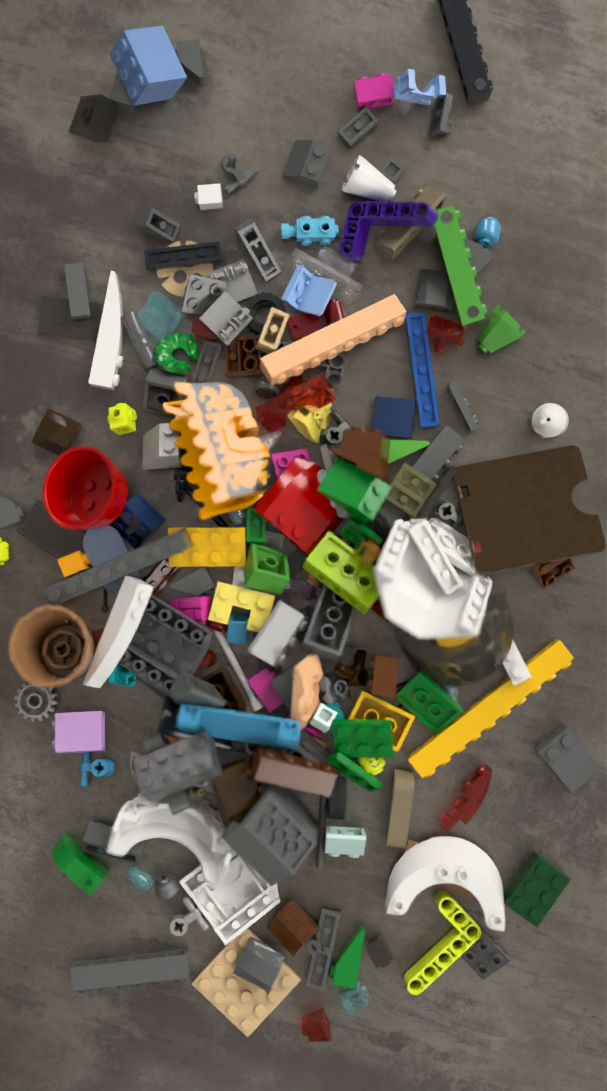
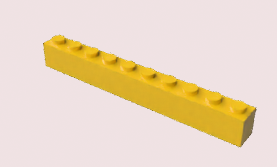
[406,639,574,778]

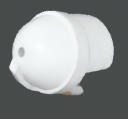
[531,403,569,438]

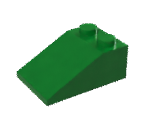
[317,458,391,523]

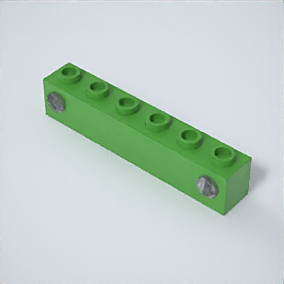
[434,205,488,327]

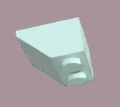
[325,826,366,858]

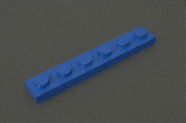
[405,312,440,429]

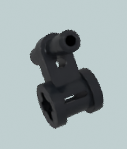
[174,466,193,502]

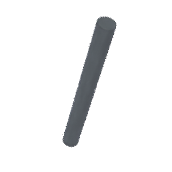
[316,795,328,868]

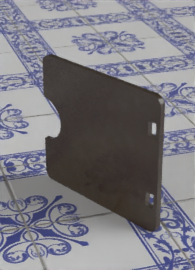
[453,445,606,575]

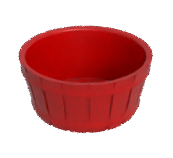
[42,446,128,530]

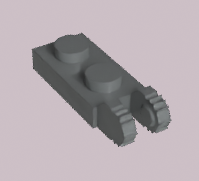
[448,380,479,433]

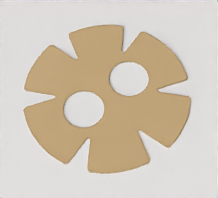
[157,241,213,297]

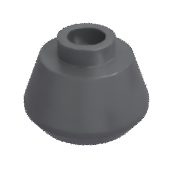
[155,874,180,900]

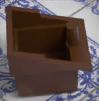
[330,427,390,483]

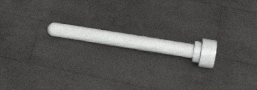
[214,628,265,712]

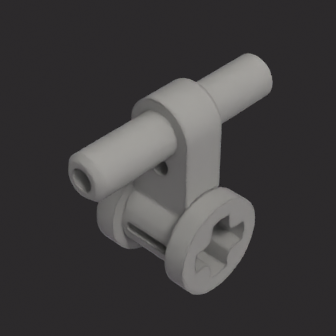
[170,896,209,936]

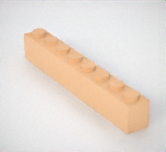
[260,294,406,386]

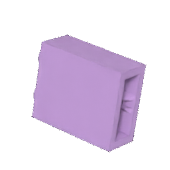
[52,711,105,754]

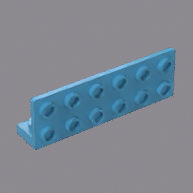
[177,704,301,749]

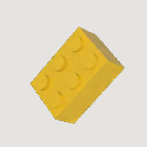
[347,689,415,752]

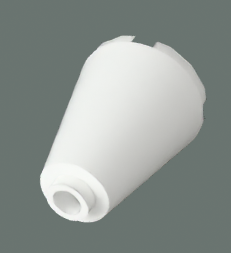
[341,155,397,202]

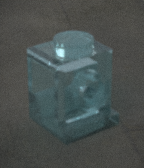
[339,982,370,1015]

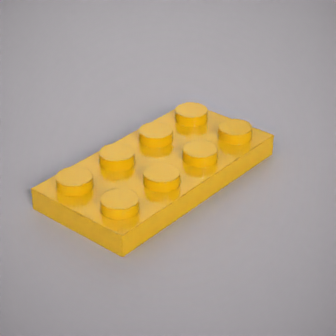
[168,527,247,567]

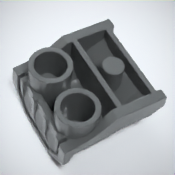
[415,269,454,311]
[233,936,285,993]

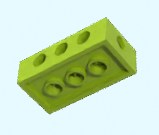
[302,532,380,615]

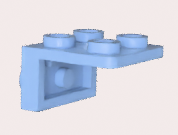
[281,265,337,316]

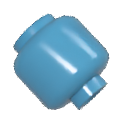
[474,217,501,247]

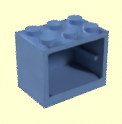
[110,26,187,105]

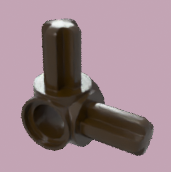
[334,650,369,686]

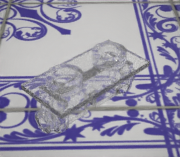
[315,246,358,281]

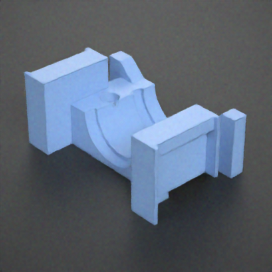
[393,69,446,105]

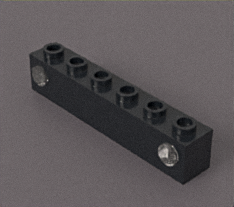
[437,0,493,105]

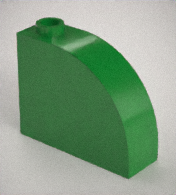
[51,833,110,896]

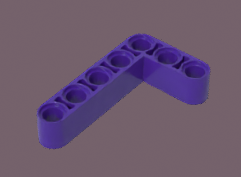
[340,202,438,262]

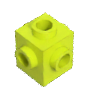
[107,403,137,435]

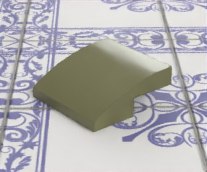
[385,463,437,518]

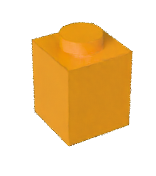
[57,551,90,577]

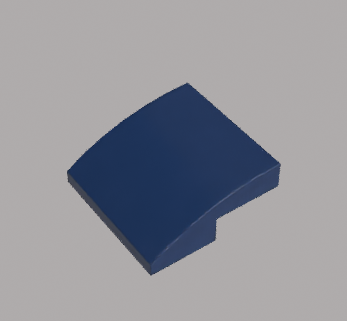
[372,396,416,439]

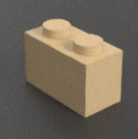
[256,307,290,354]

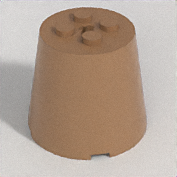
[9,606,96,687]

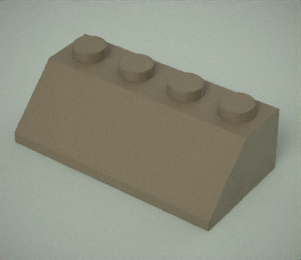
[375,186,447,261]

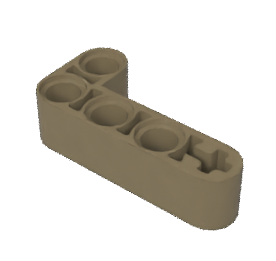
[386,769,414,849]

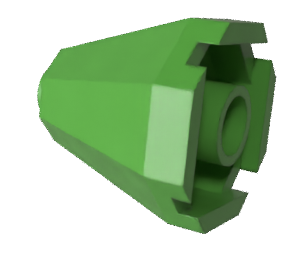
[478,305,526,353]

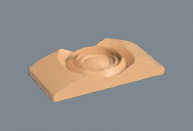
[291,652,323,731]

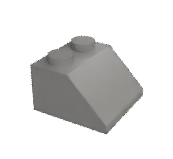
[142,423,181,470]

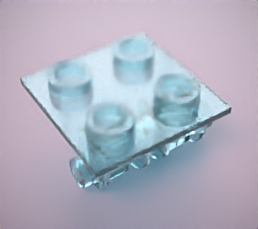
[137,290,187,340]

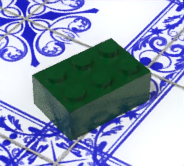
[504,852,571,927]

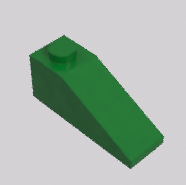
[329,925,365,989]

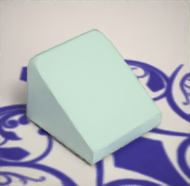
[309,703,337,733]

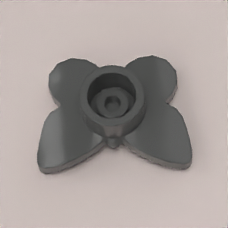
[318,675,351,704]

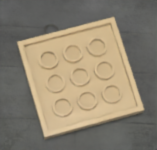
[192,928,301,1037]

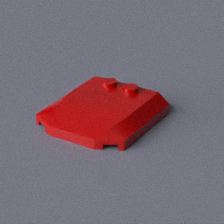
[252,458,343,558]

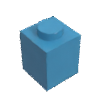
[227,612,249,644]

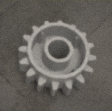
[14,682,58,722]

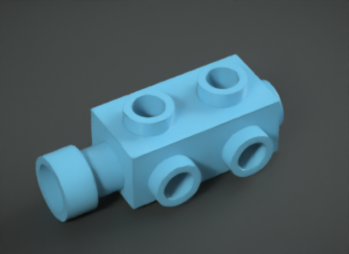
[281,216,339,246]

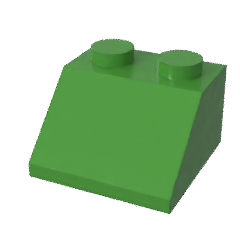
[243,543,290,595]

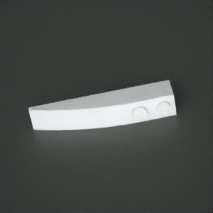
[88,271,123,391]
[83,576,154,688]

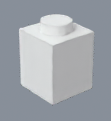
[194,183,223,210]

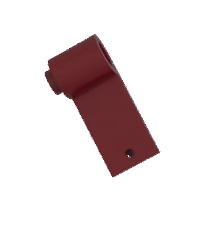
[287,299,346,340]

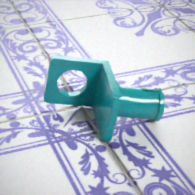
[106,664,137,686]

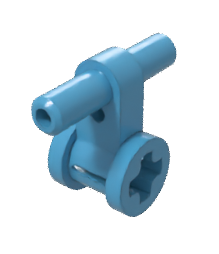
[79,752,115,787]

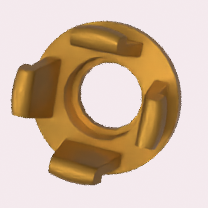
[354,540,382,570]

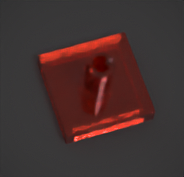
[426,314,467,353]

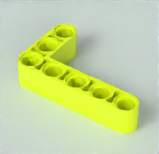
[404,890,481,995]

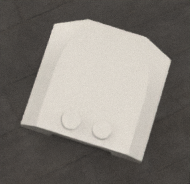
[179,849,280,945]

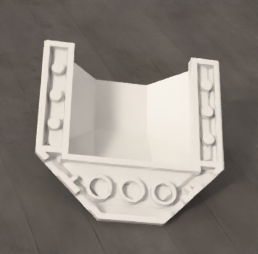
[375,518,492,639]

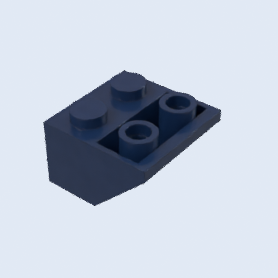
[109,493,165,549]

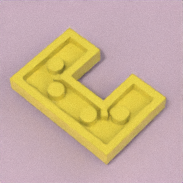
[208,582,275,632]

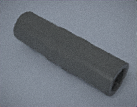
[121,311,158,370]

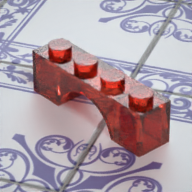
[256,373,336,434]

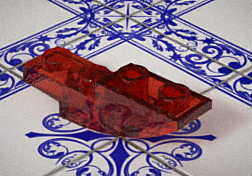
[439,764,492,834]

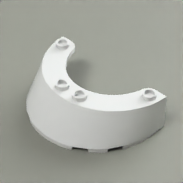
[106,794,232,887]
[385,836,505,931]

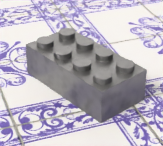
[134,731,222,803]

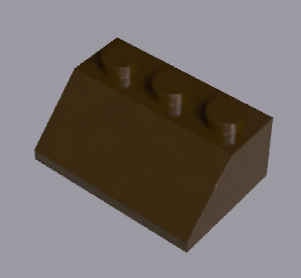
[201,665,256,715]

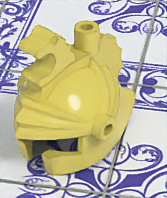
[287,383,332,444]

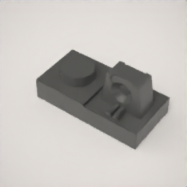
[429,93,453,136]

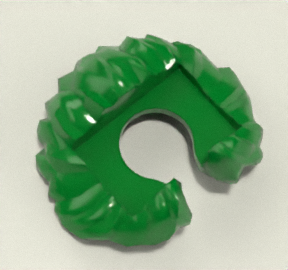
[154,331,200,375]

